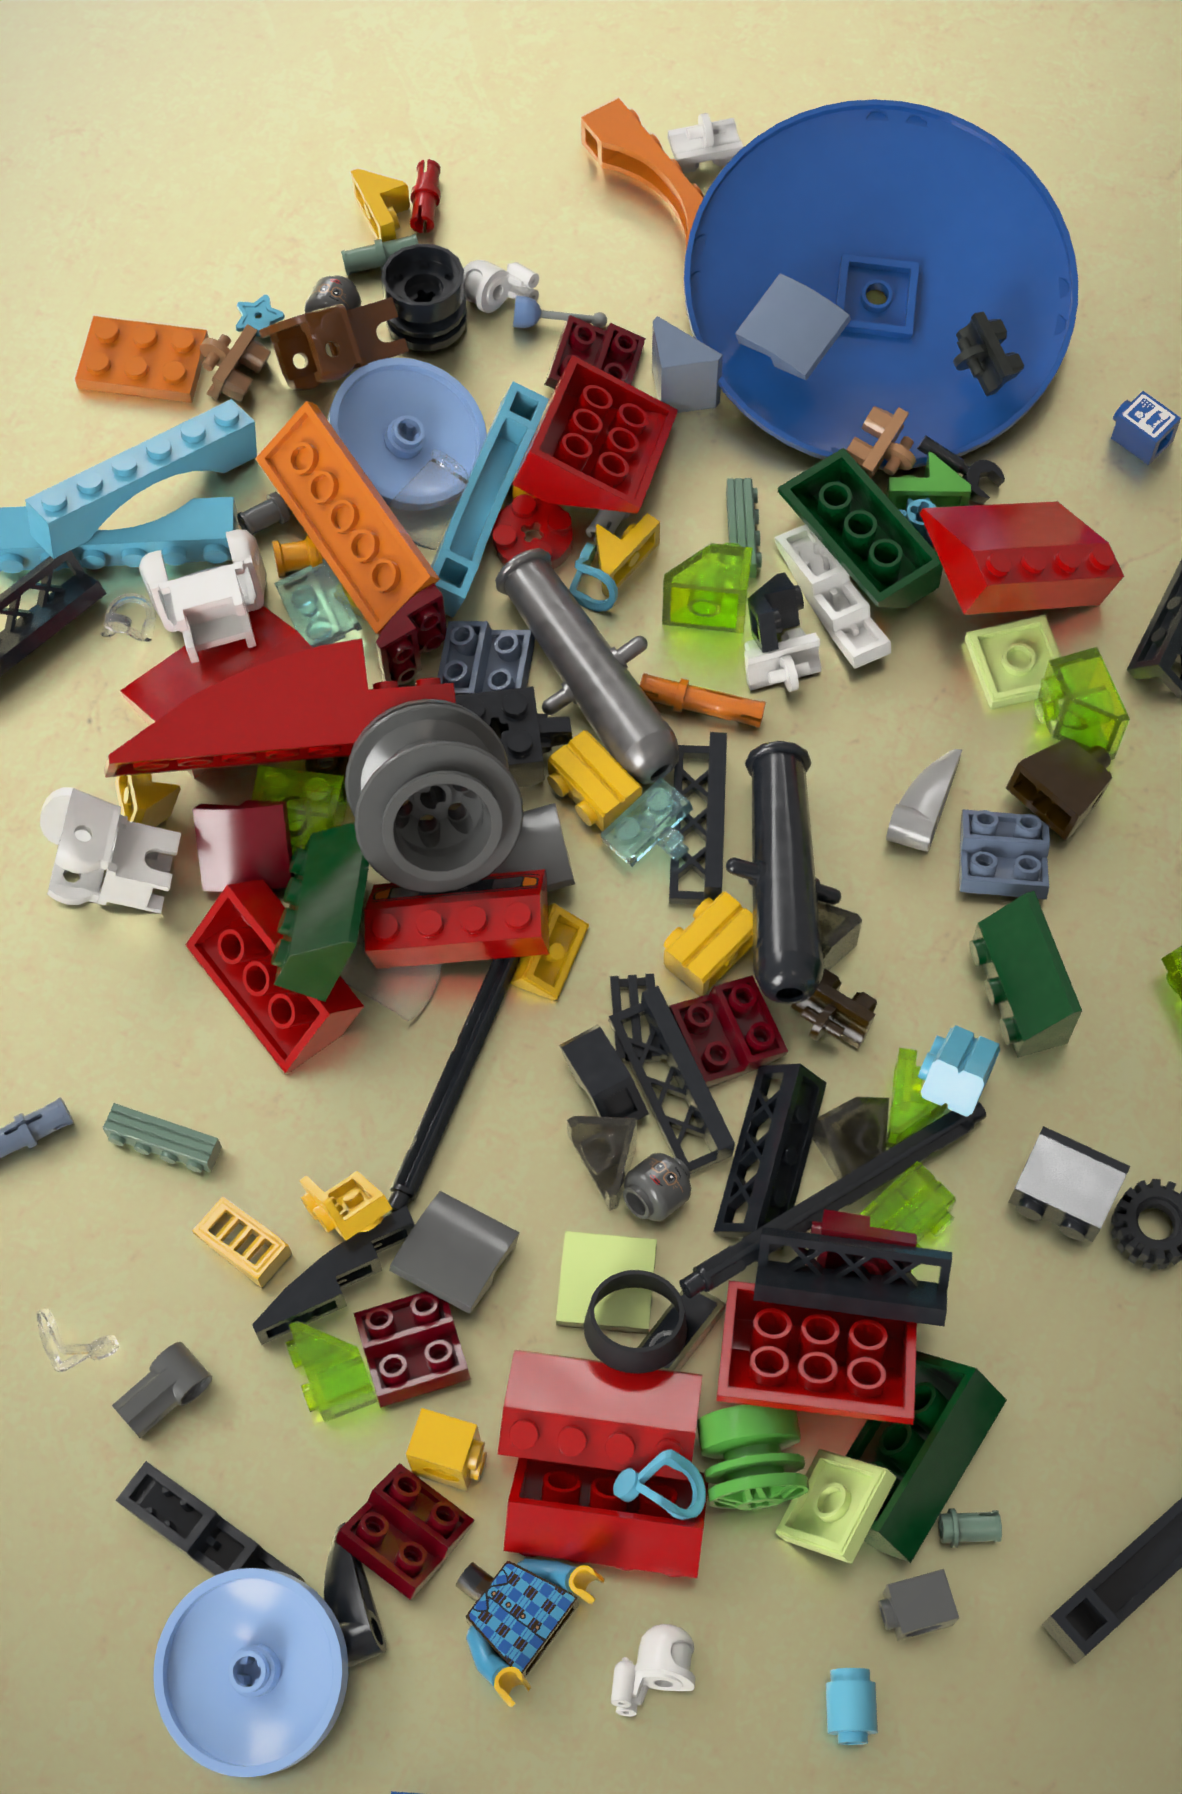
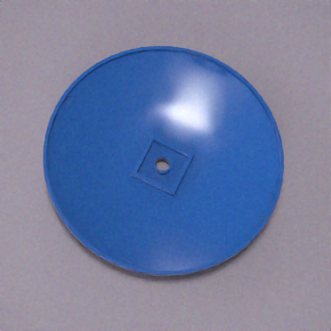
[684,99,1078,470]

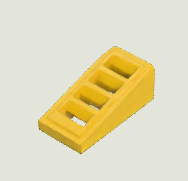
[192,1197,292,1288]

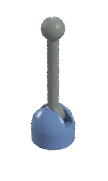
[513,295,607,328]

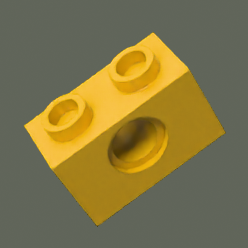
[406,1408,487,1491]

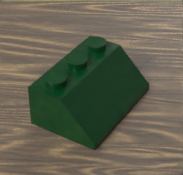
[969,891,1082,1058]

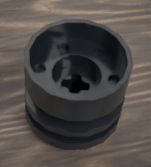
[381,244,467,351]

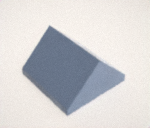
[652,316,723,413]

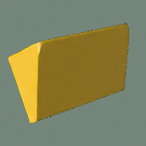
[510,903,589,1001]

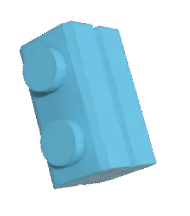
[918,1025,1001,1117]

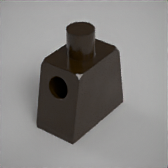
[1006,738,1112,841]

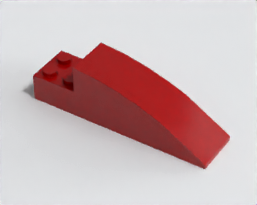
[104,638,456,778]

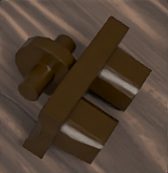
[790,969,877,1049]

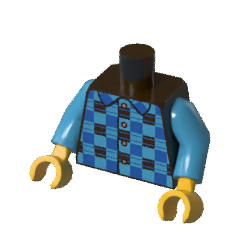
[456,1558,605,1707]

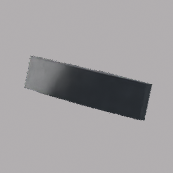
[252,1206,415,1345]
[115,1461,305,1582]

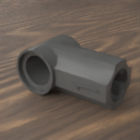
[112,1342,212,1438]

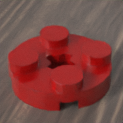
[492,494,573,569]

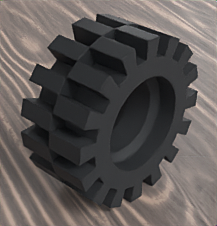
[1111,1179,1182,1269]

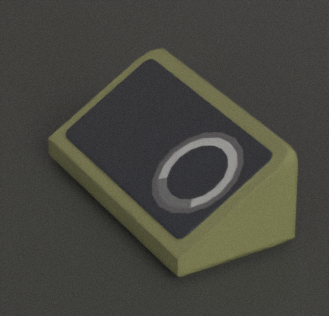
[637,1291,726,1371]

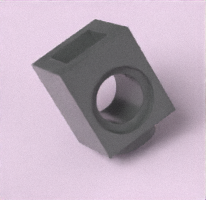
[878,1569,959,1641]

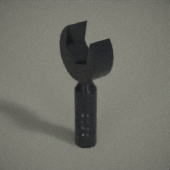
[917,435,1005,504]

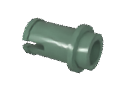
[938,1508,1002,1548]

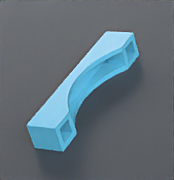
[431,381,549,618]
[25,399,257,559]
[0,497,239,573]

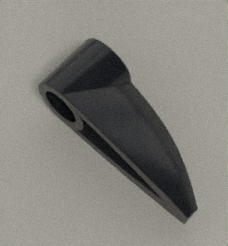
[324,1522,386,1668]

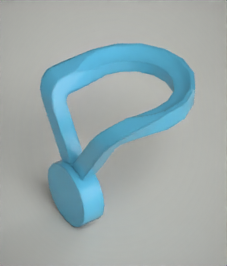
[569,542,618,612]
[613,1449,706,1520]

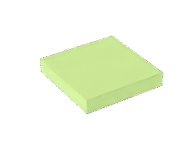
[965,614,1072,710]
[556,1231,657,1333]
[775,1448,897,1564]

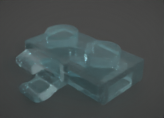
[600,777,693,867]

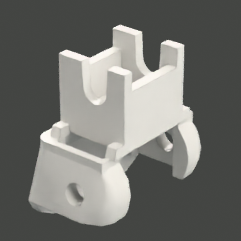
[139,529,267,664]
[40,787,181,914]

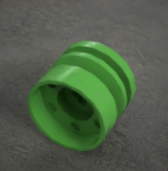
[697,1404,809,1510]

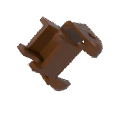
[259,297,409,390]

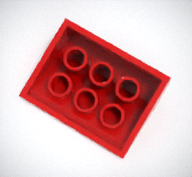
[512,355,678,514]
[920,501,1124,615]
[120,606,313,779]
[716,1280,917,1425]

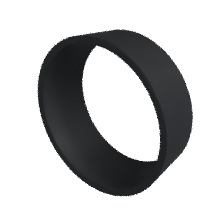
[584,1270,687,1374]

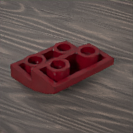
[544,315,646,389]
[376,583,447,685]
[192,800,295,892]
[669,975,788,1087]
[353,1291,471,1408]
[334,1463,475,1600]

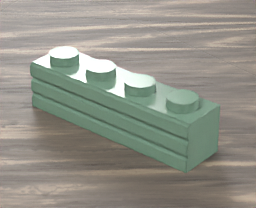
[726,478,762,578]
[103,1103,222,1173]

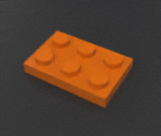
[75,316,209,403]

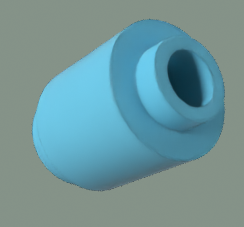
[826,1668,878,1745]

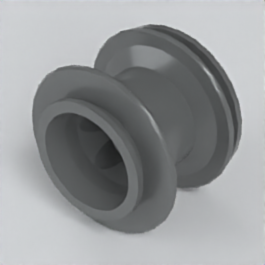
[345,699,524,893]

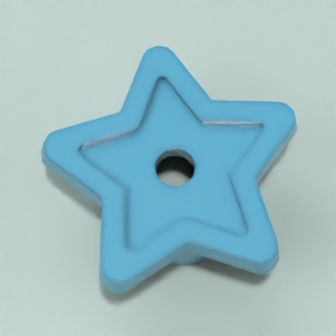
[236,295,285,338]

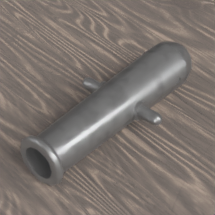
[495,548,679,784]

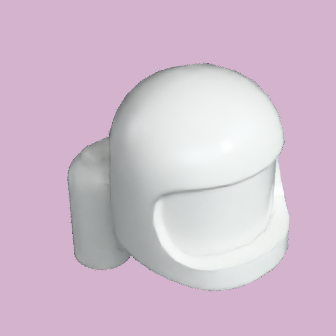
[463,259,539,313]
[611,1624,696,1717]

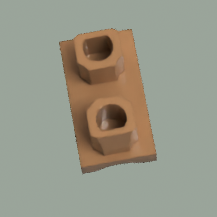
[200,324,271,402]
[846,406,916,479]

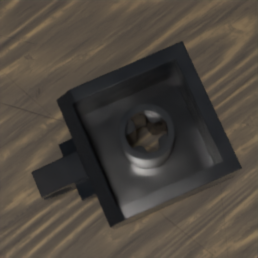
[455,686,572,787]

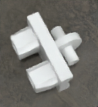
[668,113,743,174]
[744,627,822,692]

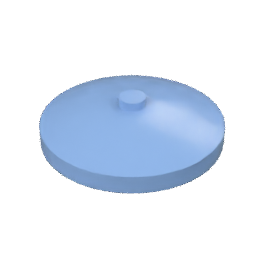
[327,358,487,511]
[154,1568,349,1777]

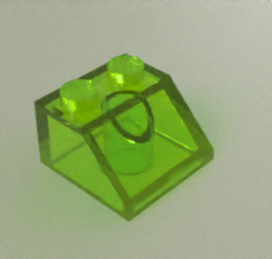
[662,543,753,634]
[1034,647,1130,760]
[251,765,348,855]

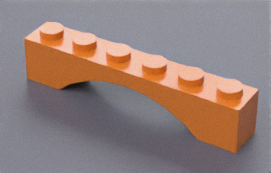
[581,98,704,250]

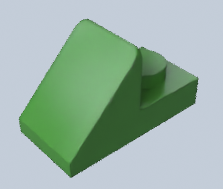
[886,452,971,511]

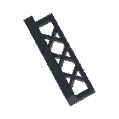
[0,550,107,677]
[1127,559,1182,698]
[669,732,727,905]
[608,986,735,1174]
[713,1063,827,1250]
[753,1227,952,1327]

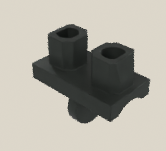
[953,311,1024,396]

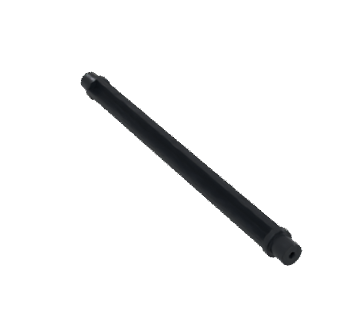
[388,957,521,1213]
[679,1102,986,1299]

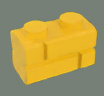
[547,730,642,833]
[663,891,753,997]

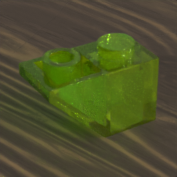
[285,1321,378,1422]

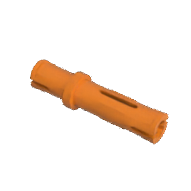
[640,673,766,728]

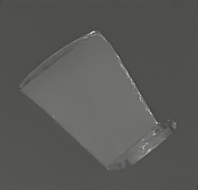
[388,449,469,550]
[340,931,441,1021]

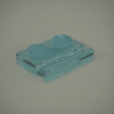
[274,559,362,647]

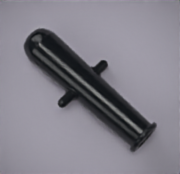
[726,741,841,1004]

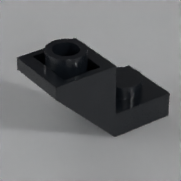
[747,572,804,653]
[559,1025,649,1135]

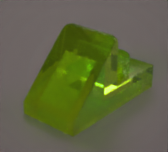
[886,1048,947,1148]

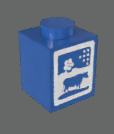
[1111,391,1181,465]

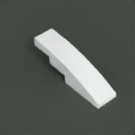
[775,524,891,669]

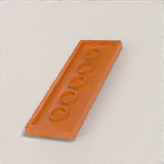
[255,401,440,635]

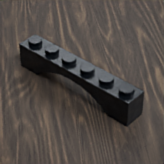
[1042,1498,1182,1664]

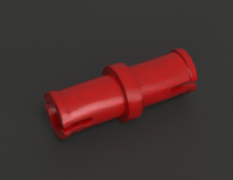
[410,159,441,233]

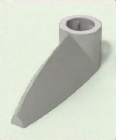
[886,749,962,852]

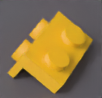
[299,1171,393,1241]

